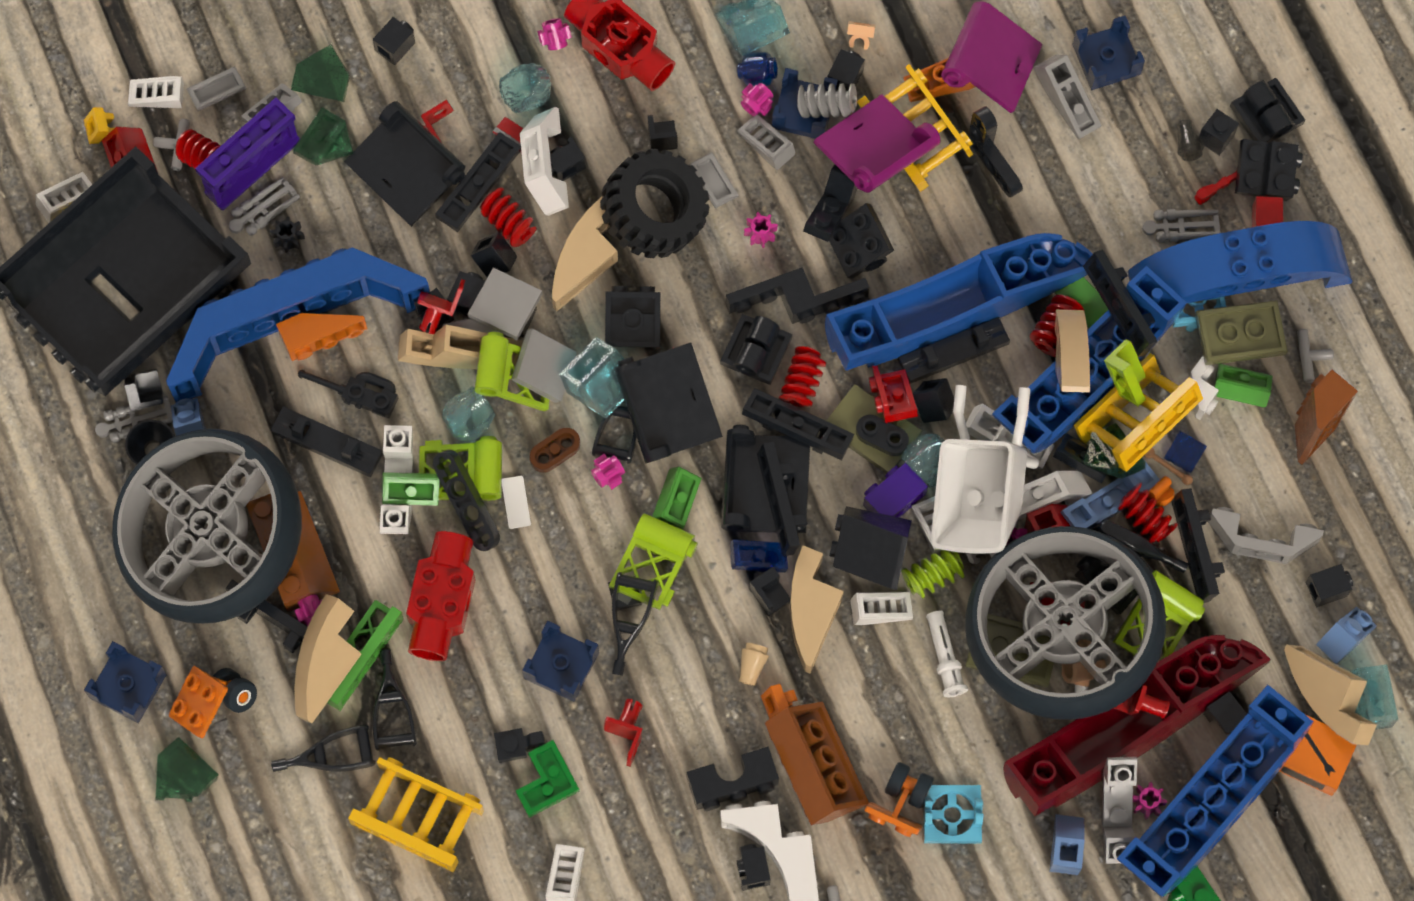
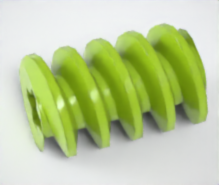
[901,549,965,599]

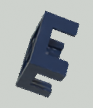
[1072,15,1145,91]
[772,68,838,139]
[522,620,599,702]
[84,641,167,724]

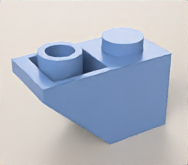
[171,398,206,436]
[1316,607,1377,664]
[1049,814,1085,875]

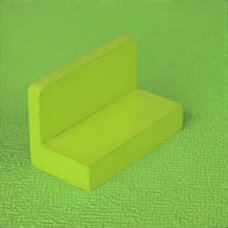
[1104,339,1146,407]

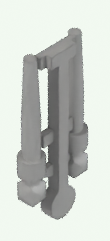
[229,177,300,236]
[1142,209,1221,243]
[95,396,173,443]

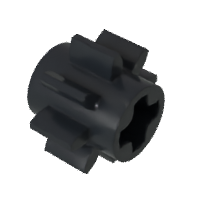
[270,217,305,253]

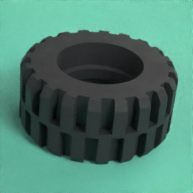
[600,149,710,259]

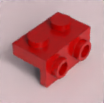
[868,365,918,423]

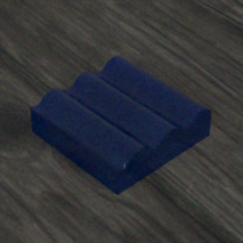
[1164,431,1207,473]

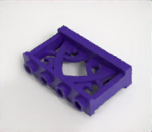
[195,97,301,211]

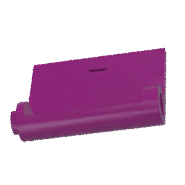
[942,1,1043,113]
[813,94,940,193]

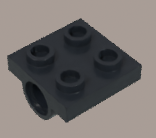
[1230,78,1305,143]
[829,203,894,279]
[720,314,793,385]

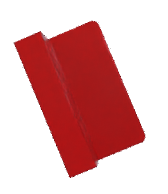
[101,126,158,172]

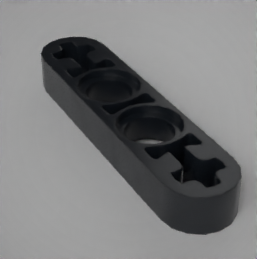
[433,450,500,551]

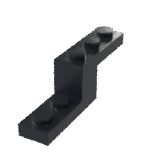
[803,164,858,242]
[726,267,869,324]

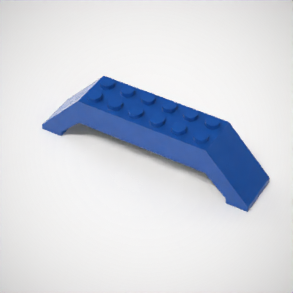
[166,247,430,403]

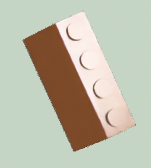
[1295,370,1358,465]
[246,491,340,612]
[765,701,869,826]

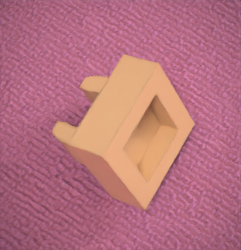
[847,21,876,50]

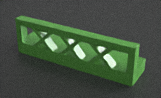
[327,600,404,711]

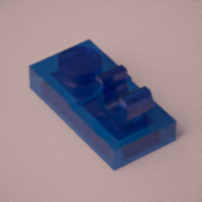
[730,540,788,573]

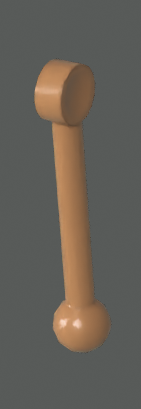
[1144,448,1193,485]

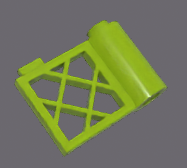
[475,332,549,412]
[419,436,502,501]
[609,513,698,610]
[1113,570,1205,661]

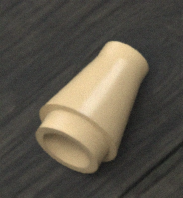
[739,642,769,686]

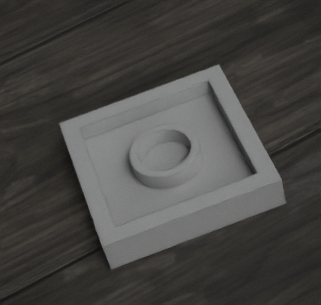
[468,268,543,340]
[511,329,577,403]

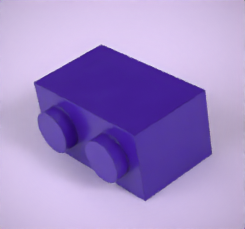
[863,463,928,518]

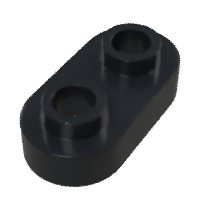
[856,415,909,456]

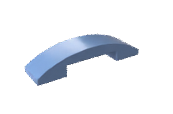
[1061,460,1160,529]

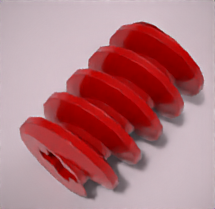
[176,129,221,169]
[480,187,537,247]
[1029,295,1084,357]
[778,346,826,407]
[1117,482,1178,543]

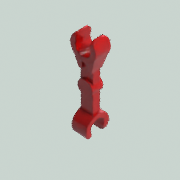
[1194,169,1237,205]

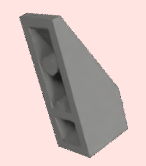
[1033,55,1101,139]

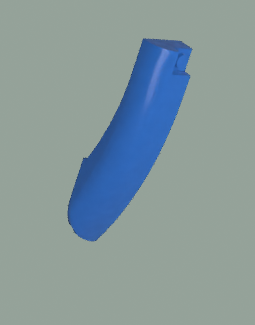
[825,233,1092,371]

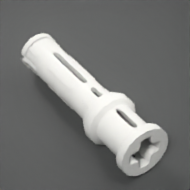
[926,611,968,698]

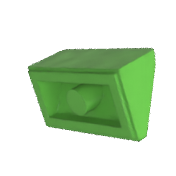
[1054,277,1108,328]
[1214,364,1273,407]
[652,467,702,529]
[382,472,440,506]

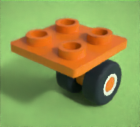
[169,666,257,738]
[864,762,934,837]

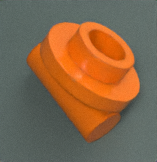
[1147,476,1175,507]

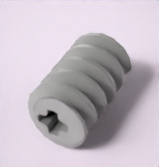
[798,83,857,118]

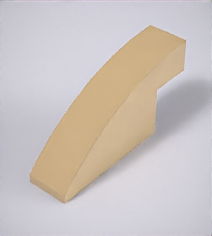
[552,197,618,312]
[1055,309,1090,393]
[398,325,522,369]
[790,545,844,674]
[294,594,361,723]
[1284,644,1377,745]

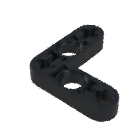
[968,106,1023,198]

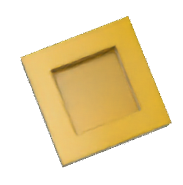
[84,107,114,144]

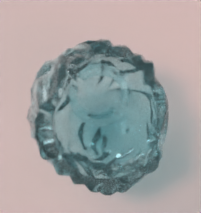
[499,63,552,113]
[442,386,496,442]
[901,434,945,488]

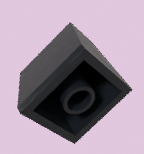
[829,506,912,590]

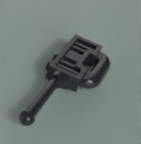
[298,369,399,418]

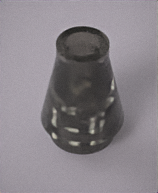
[1176,120,1204,161]

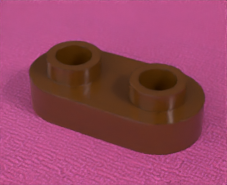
[530,428,580,473]

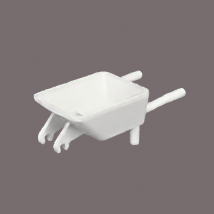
[931,385,1039,564]

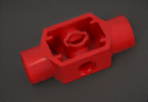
[564,0,675,91]
[406,531,476,661]

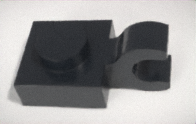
[494,728,545,763]

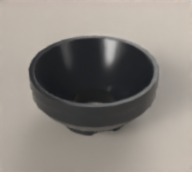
[125,420,175,465]

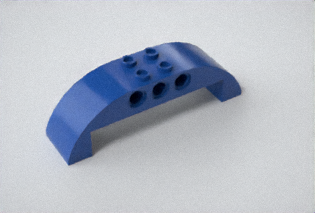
[1127,221,1352,303]
[992,266,1187,454]
[1117,685,1313,898]

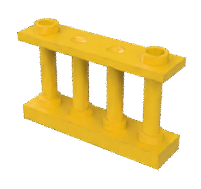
[857,64,973,192]
[1074,353,1203,472]
[348,757,484,872]

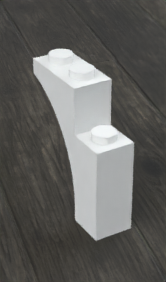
[720,801,819,901]

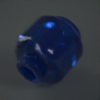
[737,51,778,86]

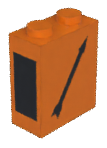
[1279,715,1357,796]

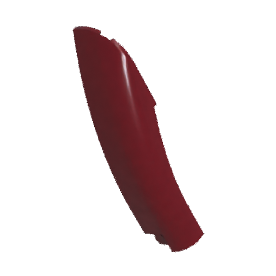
[1003,635,1271,816]

